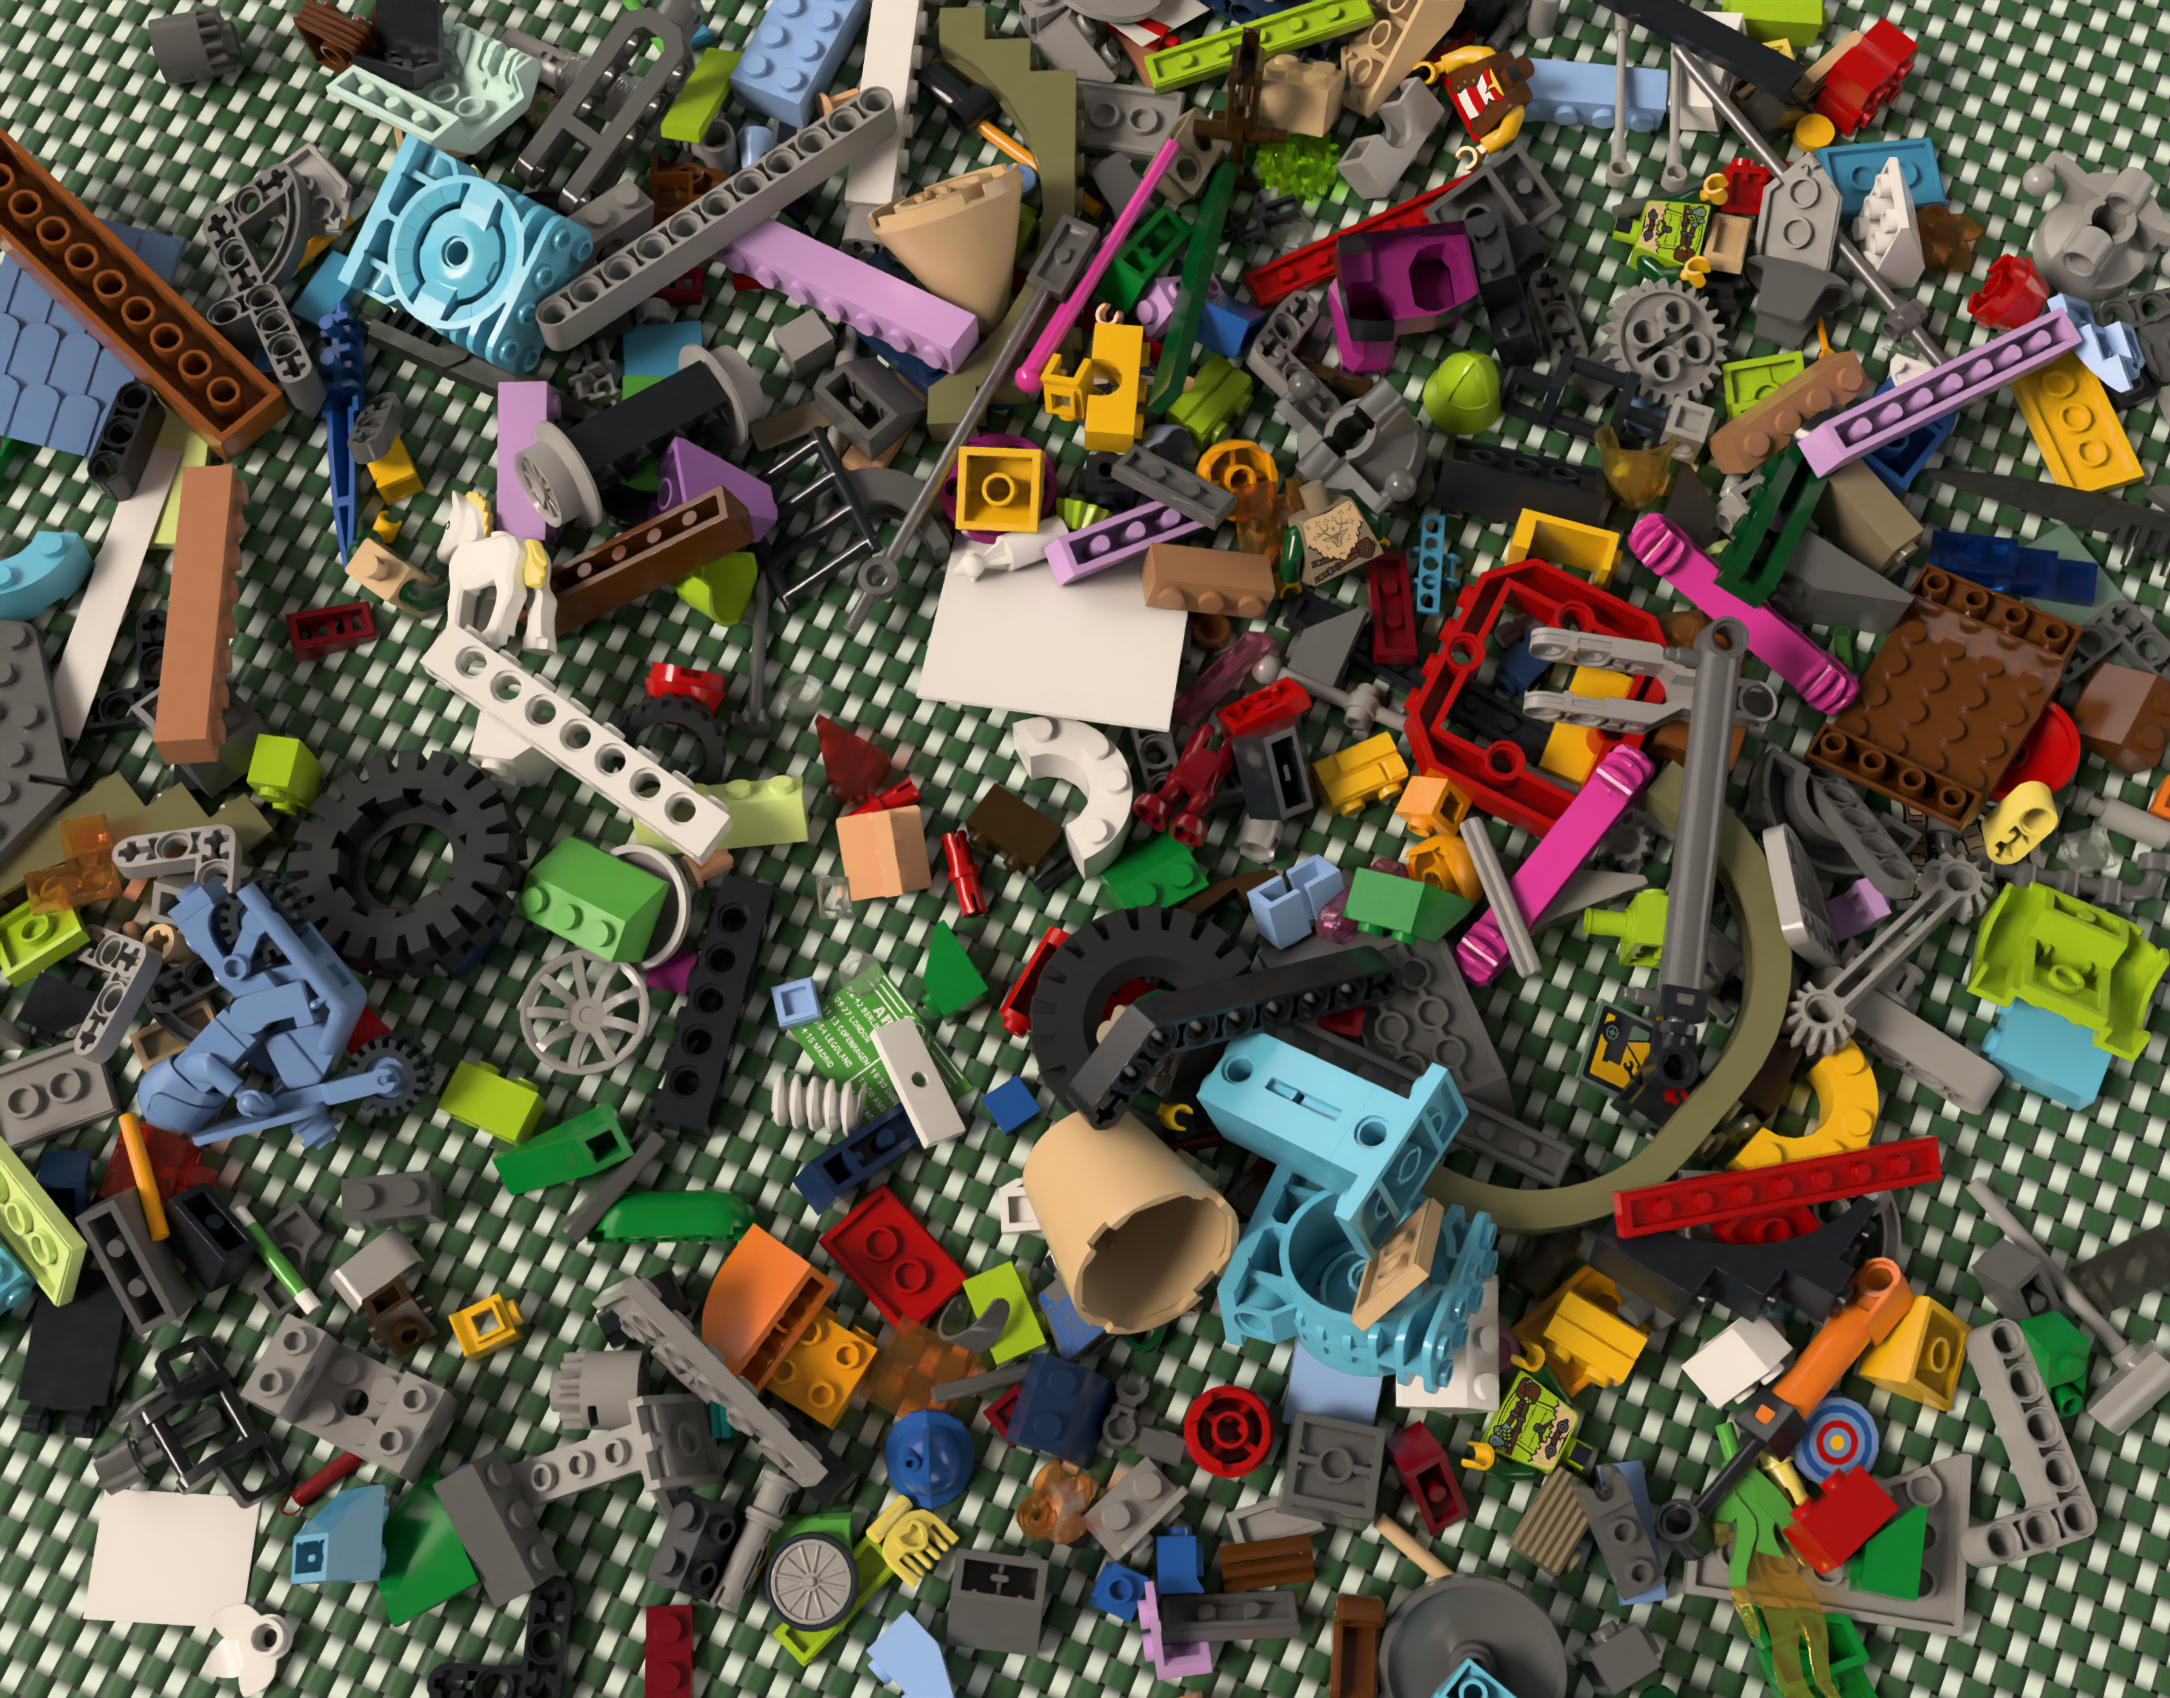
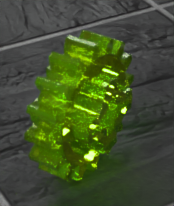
[1256,131,1341,202]

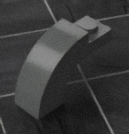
[834,467,953,566]

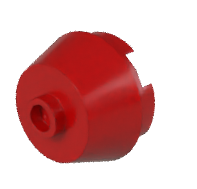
[1967,253,2050,332]
[644,662,726,728]
[1184,1385,1275,1478]

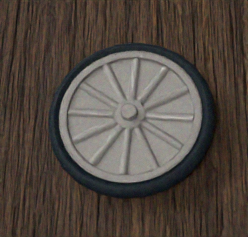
[765,1531,860,1632]

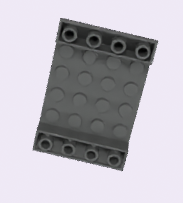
[1257,919,1517,1157]

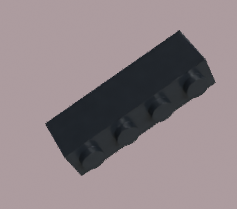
[1434,435,1606,528]

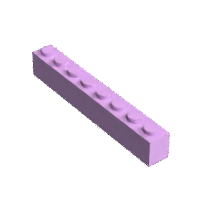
[710,218,979,375]
[1797,307,2083,478]

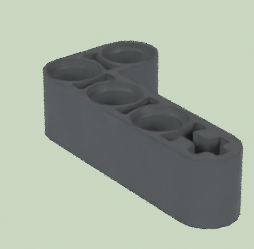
[207,283,327,410]

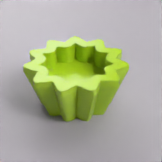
[1055,497,1112,532]

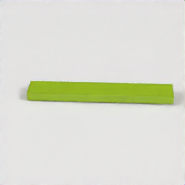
[1143,0,1375,95]

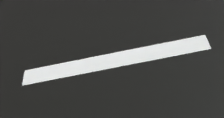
[53,446,182,739]

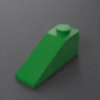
[1095,206,1194,315]

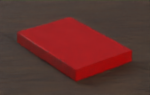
[818,1182,970,1341]

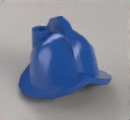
[884,1409,975,1510]

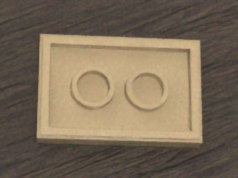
[1351,1197,1444,1332]

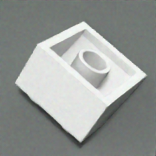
[470,711,580,790]

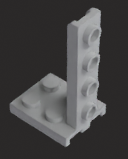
[509,1393,725,1509]

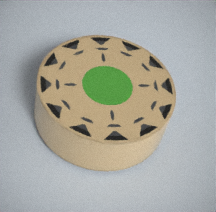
[524,91,560,131]

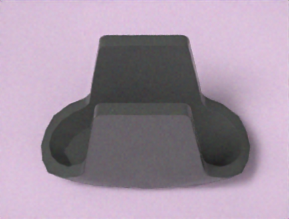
[1742,254,1853,350]

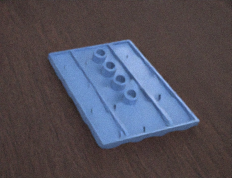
[0,218,187,458]

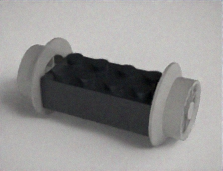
[514,344,765,527]

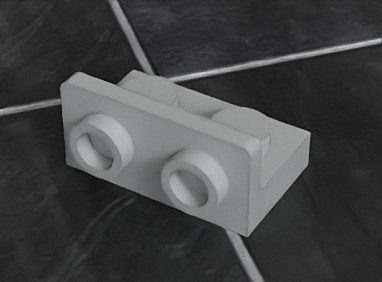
[1080,1456,1189,1561]

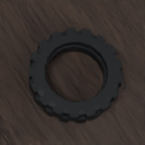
[613,692,727,792]

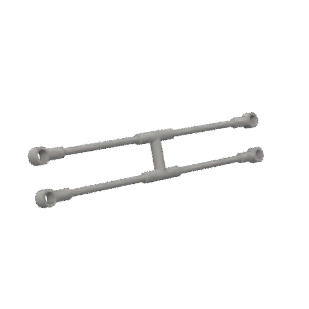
[1605,0,1687,192]

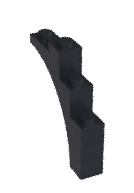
[1588,1195,1878,1324]

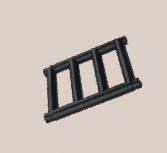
[752,426,883,612]

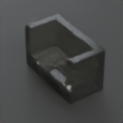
[2070,1223,2170,1315]

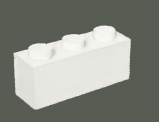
[1665,11,1748,132]

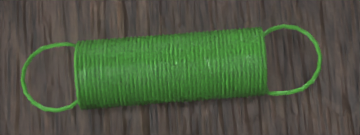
[1833,627,1854,675]

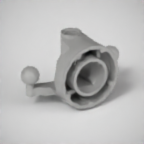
[2022,151,2170,301]

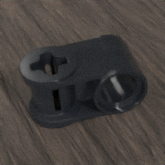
[602,484,657,534]

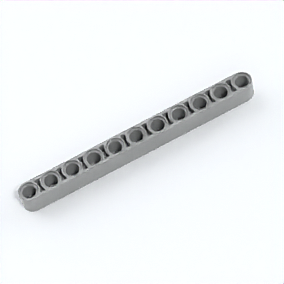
[535,86,897,351]

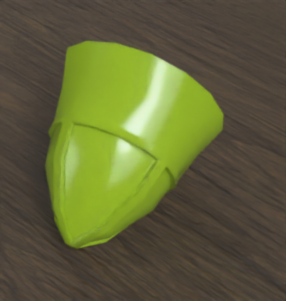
[1423,350,1502,435]
[669,552,757,628]

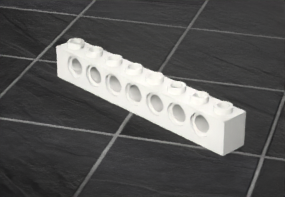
[420,621,733,866]

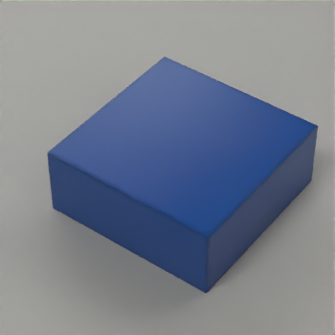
[981,1075,1042,1137]

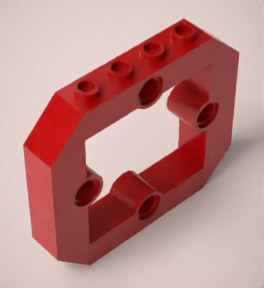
[1402,557,1668,840]

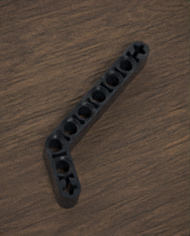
[1066,946,1404,1131]

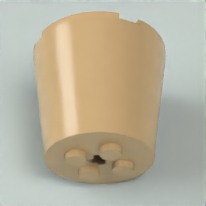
[1023,1110,1239,1334]

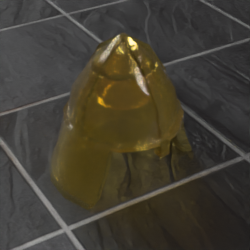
[1593,424,1680,510]

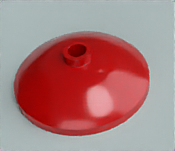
[1989,700,2080,803]

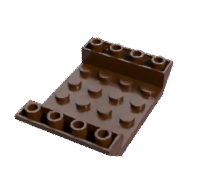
[1804,563,2084,831]

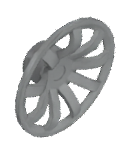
[520,949,650,1076]

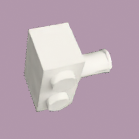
[1681,1313,1793,1409]

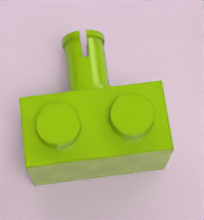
[1583,889,1669,969]

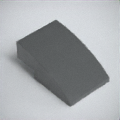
[1422,142,1563,232]

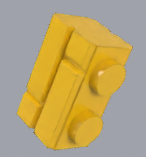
[1311,732,1409,818]
[1538,1289,1649,1388]

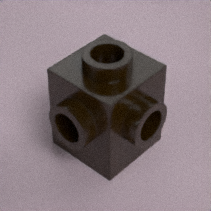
[361,1275,438,1359]

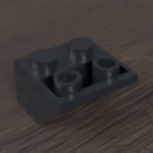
[1230,713,1318,821]

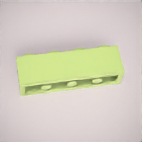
[632,775,809,854]

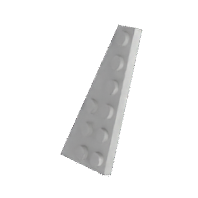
[591,1275,829,1487]

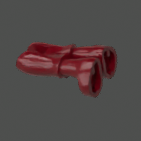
[1132,723,1236,847]

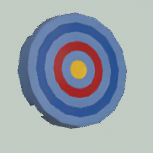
[1790,1395,1879,1483]

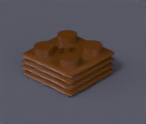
[293,0,377,75]

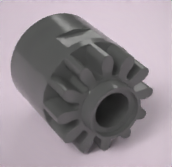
[148,6,242,87]

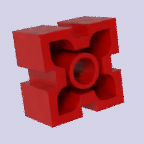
[1813,17,1919,137]

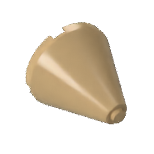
[867,163,1023,339]

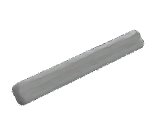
[1459,817,1542,979]

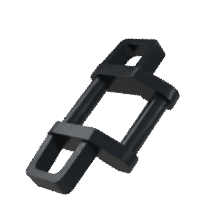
[1501,348,1666,462]
[137,1335,289,1509]

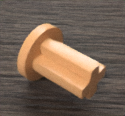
[815,88,860,118]
[680,849,734,891]

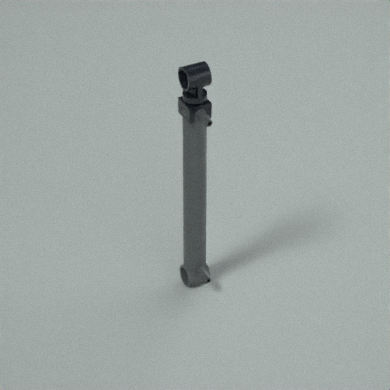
[1621,616,1750,1092]

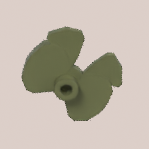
[1694,1113,1761,1163]

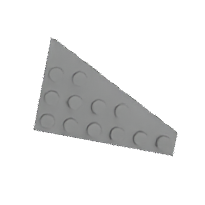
[1682,1453,1972,1637]

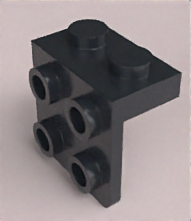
[352,0,444,91]

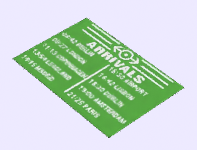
[789,963,974,1127]

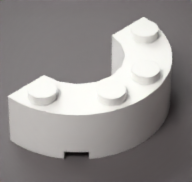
[1012,716,1133,881]

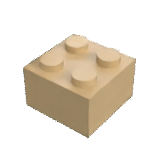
[1249,54,1346,137]

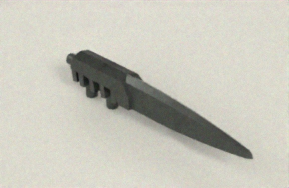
[357,304,600,423]
[1921,468,2170,578]

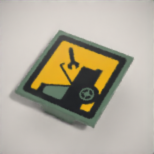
[1575,999,1653,1099]

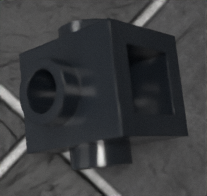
[1078,451,1135,512]

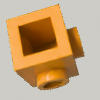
[1395,776,1472,837]

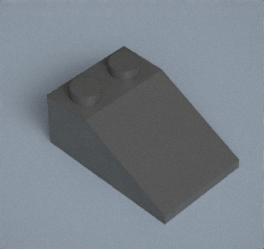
[1766,529,1915,635]
[130,685,272,798]

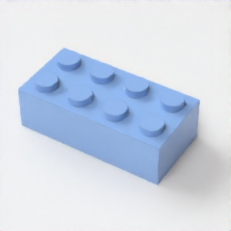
[730,0,869,130]

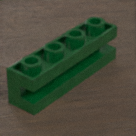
[1713,444,1832,609]

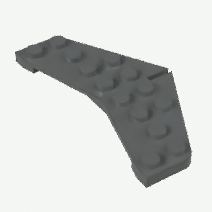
[0,619,75,867]

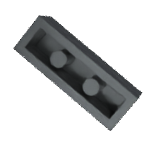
[75,1185,198,1336]
[432,1449,561,1608]

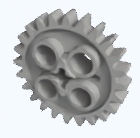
[1600,278,1728,410]

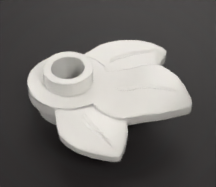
[204,1604,293,1697]

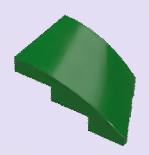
[377,1462,482,1627]
[1743,1605,1878,1698]

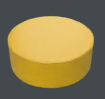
[1793,114,1835,154]

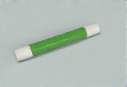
[232,1205,323,1317]

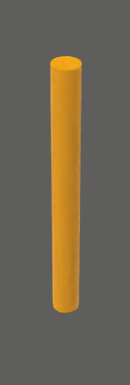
[976,119,1103,218]

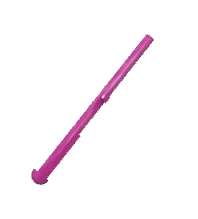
[1015,139,1180,393]

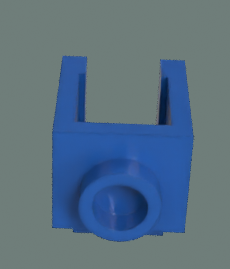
[1155,1527,1204,1595]
[1089,1561,1149,1623]

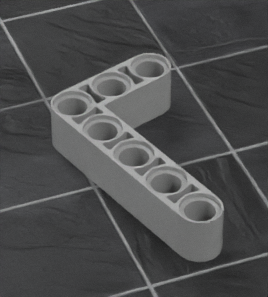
[1960,1319,2098,1568]

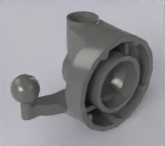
[1273,369,1427,516]

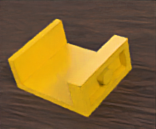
[1504,508,1623,591]

